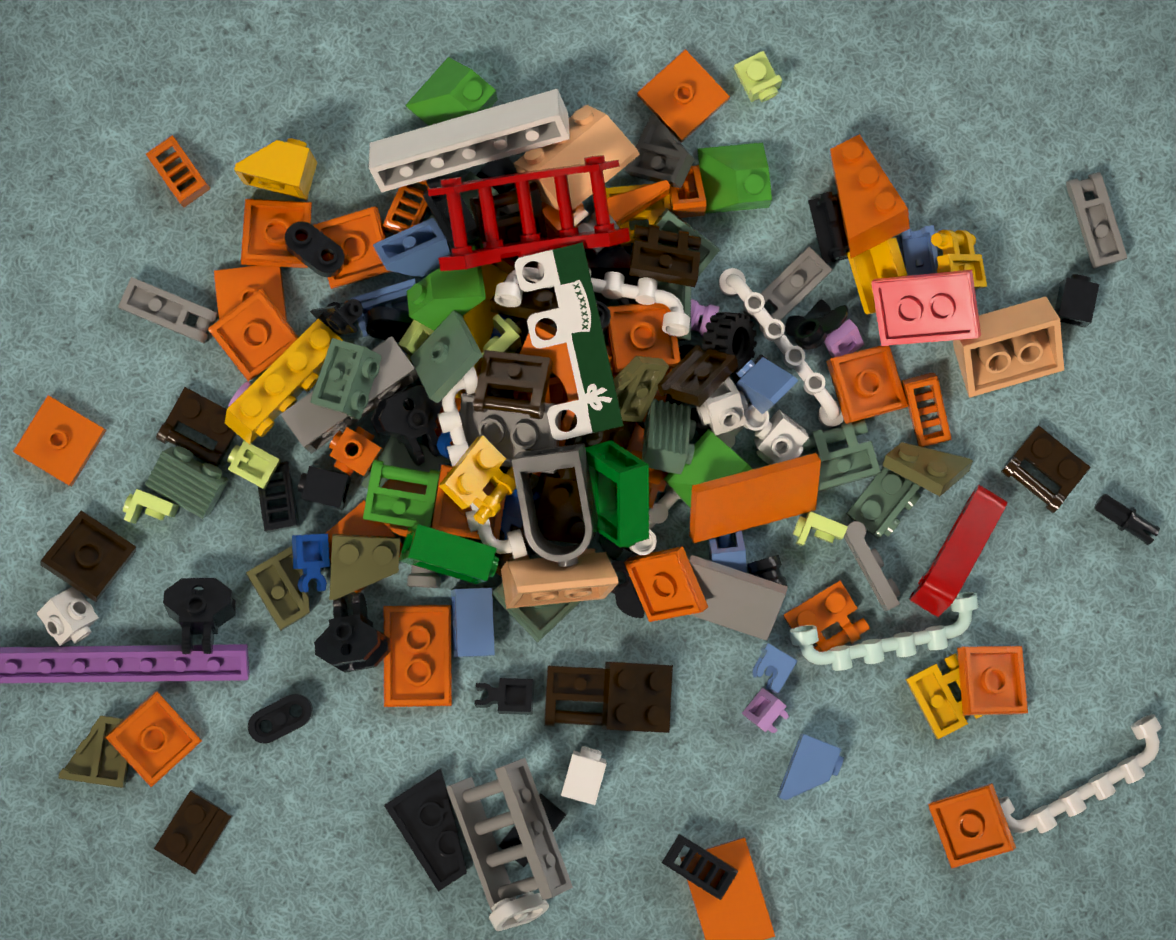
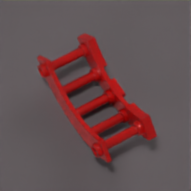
[428,155,630,271]

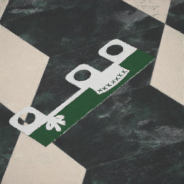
[515,242,624,440]

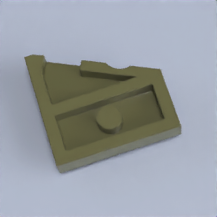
[613,356,669,422]
[882,442,973,497]
[329,534,400,600]
[246,546,310,631]
[58,715,129,788]

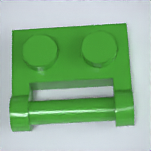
[363,460,440,528]

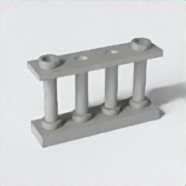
[446,758,573,912]

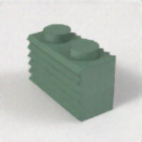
[642,398,696,474]
[145,446,229,519]

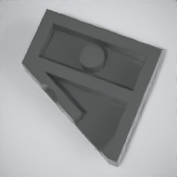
[625,114,695,189]

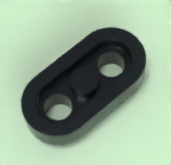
[285,222,345,277]
[248,694,313,744]

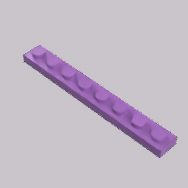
[0,644,250,683]

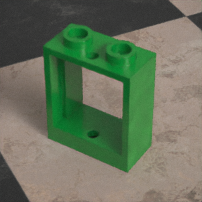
[585,440,649,548]
[399,524,499,584]

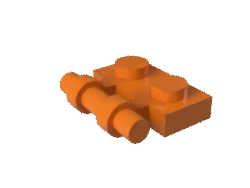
[783,580,870,652]

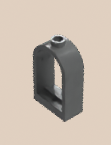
[511,443,598,567]

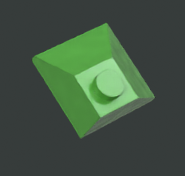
[405,57,498,126]
[697,142,772,214]
[406,246,486,331]
[663,429,753,509]

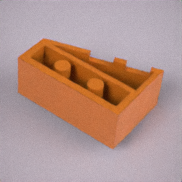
[830,134,910,259]

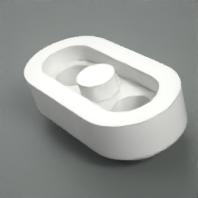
[489,891,549,931]

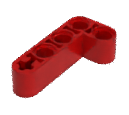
[909,484,1008,617]

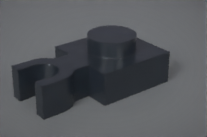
[474,678,534,715]

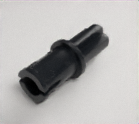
[1094,494,1160,545]

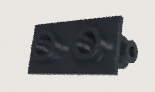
[808,192,849,263]
[310,299,363,335]

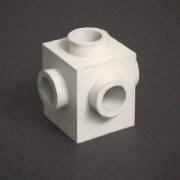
[697,377,748,436]
[754,409,809,465]
[37,587,99,646]

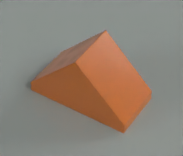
[669,165,706,218]

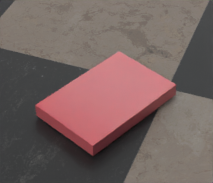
[871,270,981,346]

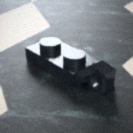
[423,176,478,248]

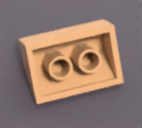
[514,105,640,210]
[953,296,1064,398]
[501,548,618,609]

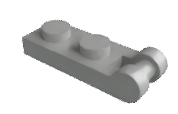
[1066,172,1127,269]
[743,246,833,332]
[118,277,218,344]
[844,521,901,611]

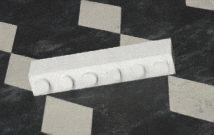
[369,89,570,193]

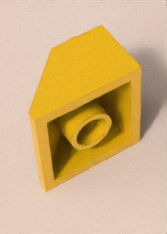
[234,138,317,200]

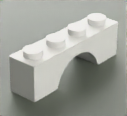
[561,746,607,805]

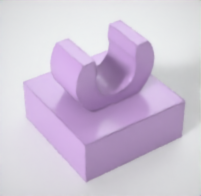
[824,319,864,358]
[742,688,789,733]

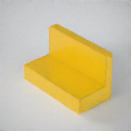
[847,238,908,315]

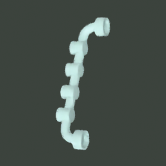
[790,592,978,671]

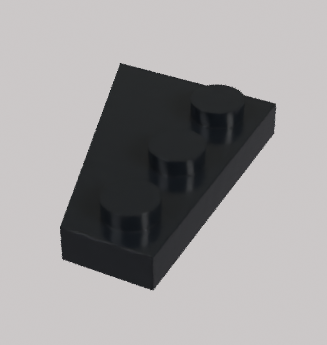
[384,768,468,892]

